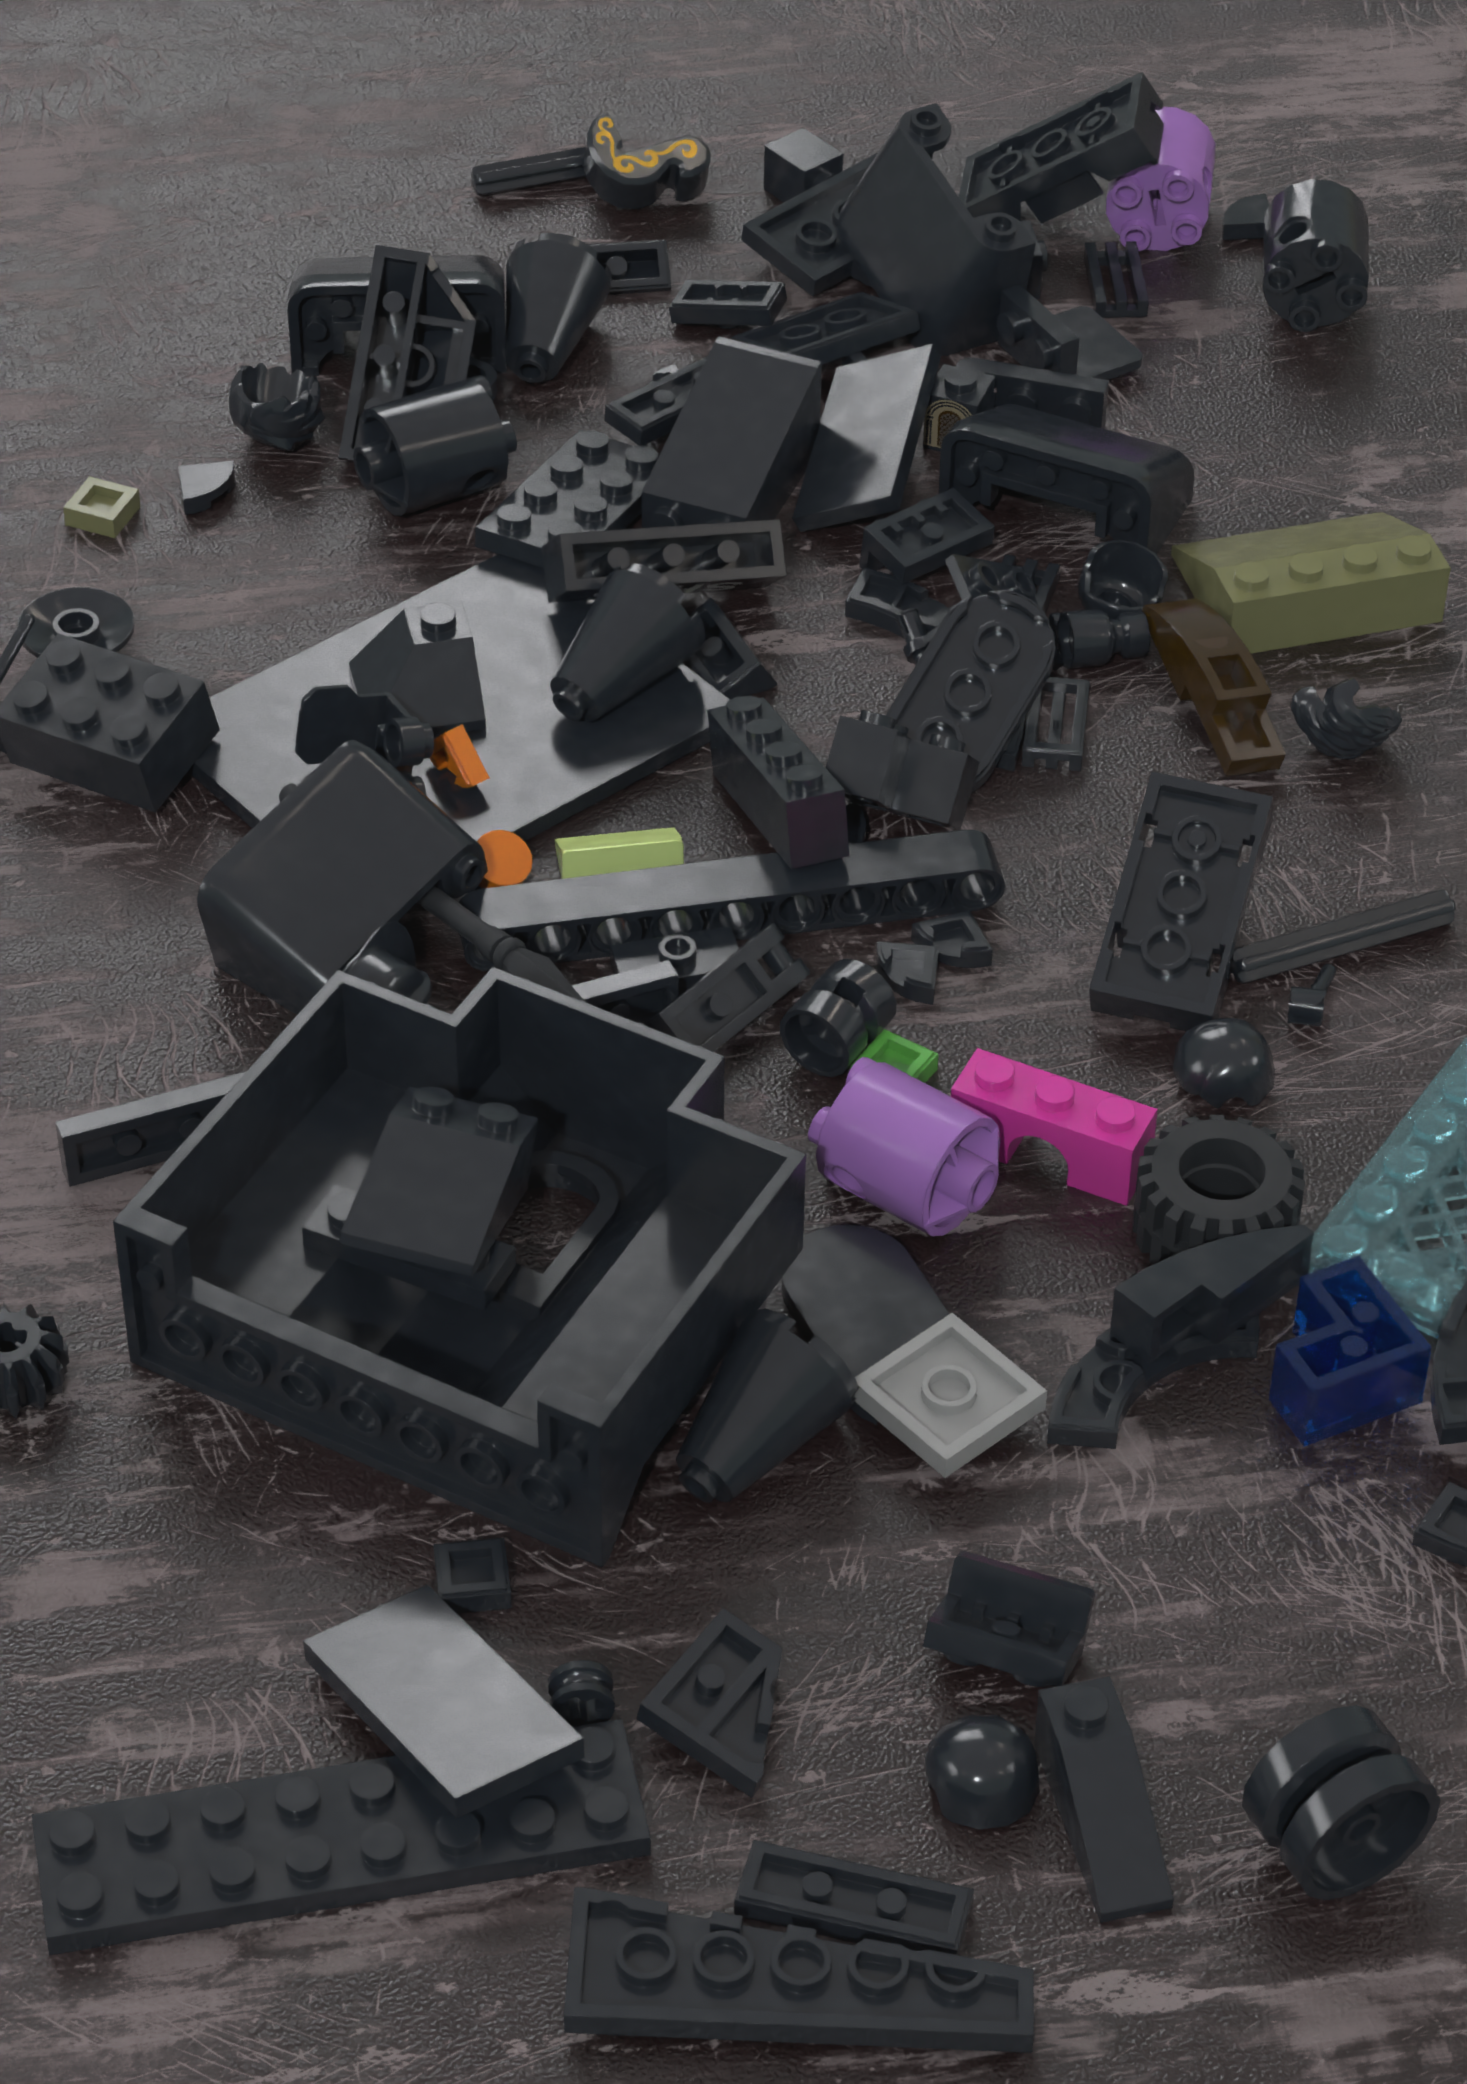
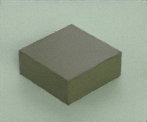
[63,476,141,538]

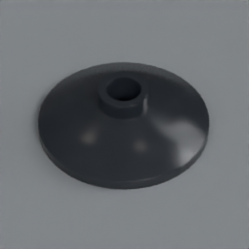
[17,587,134,658]

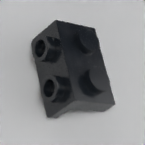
[923,1551,1095,1687]

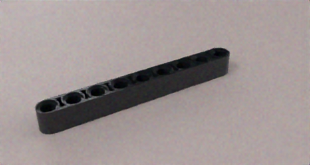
[458,829,1006,971]

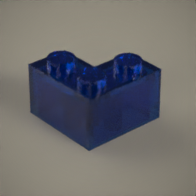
[1269,1256,1432,1447]

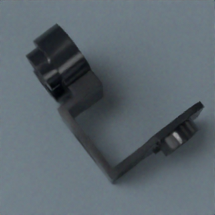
[295,684,434,795]

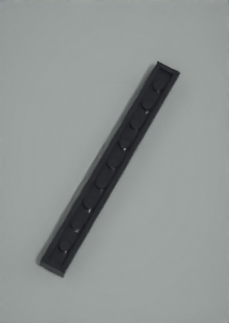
[55,960,679,1187]

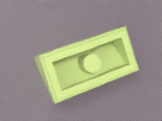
[555,827,684,879]

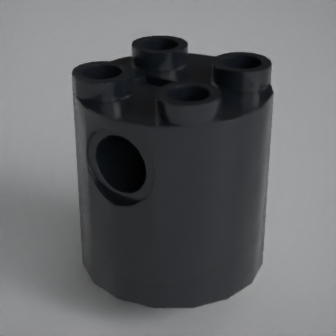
[1262,179,1369,332]
[353,375,517,516]

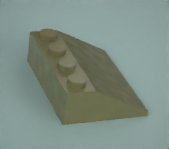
[1171,512,1451,654]

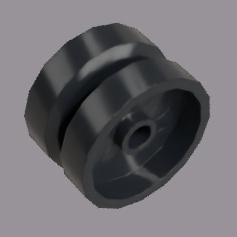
[1242,1705,1440,1900]

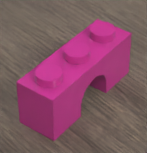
[951,1048,1158,1206]

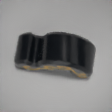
[583,112,711,209]

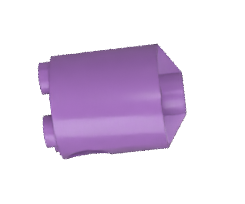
[1106,107,1216,251]
[808,1057,1000,1236]

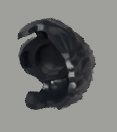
[1290,678,1402,759]

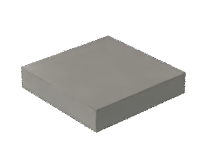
[851,1313,1047,1478]

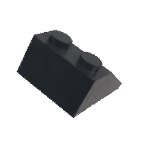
[339,1087,538,1278]

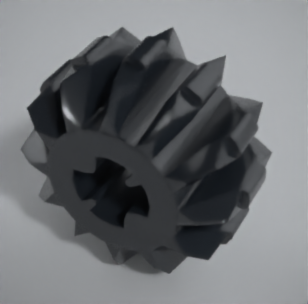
[0,1303,69,1419]

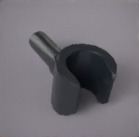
[1287,964,1337,1026]

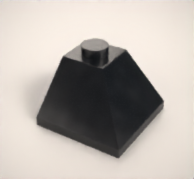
[349,601,486,736]

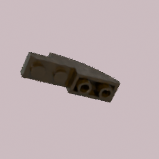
[1142,599,1286,776]

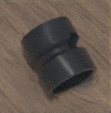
[780,959,897,1077]

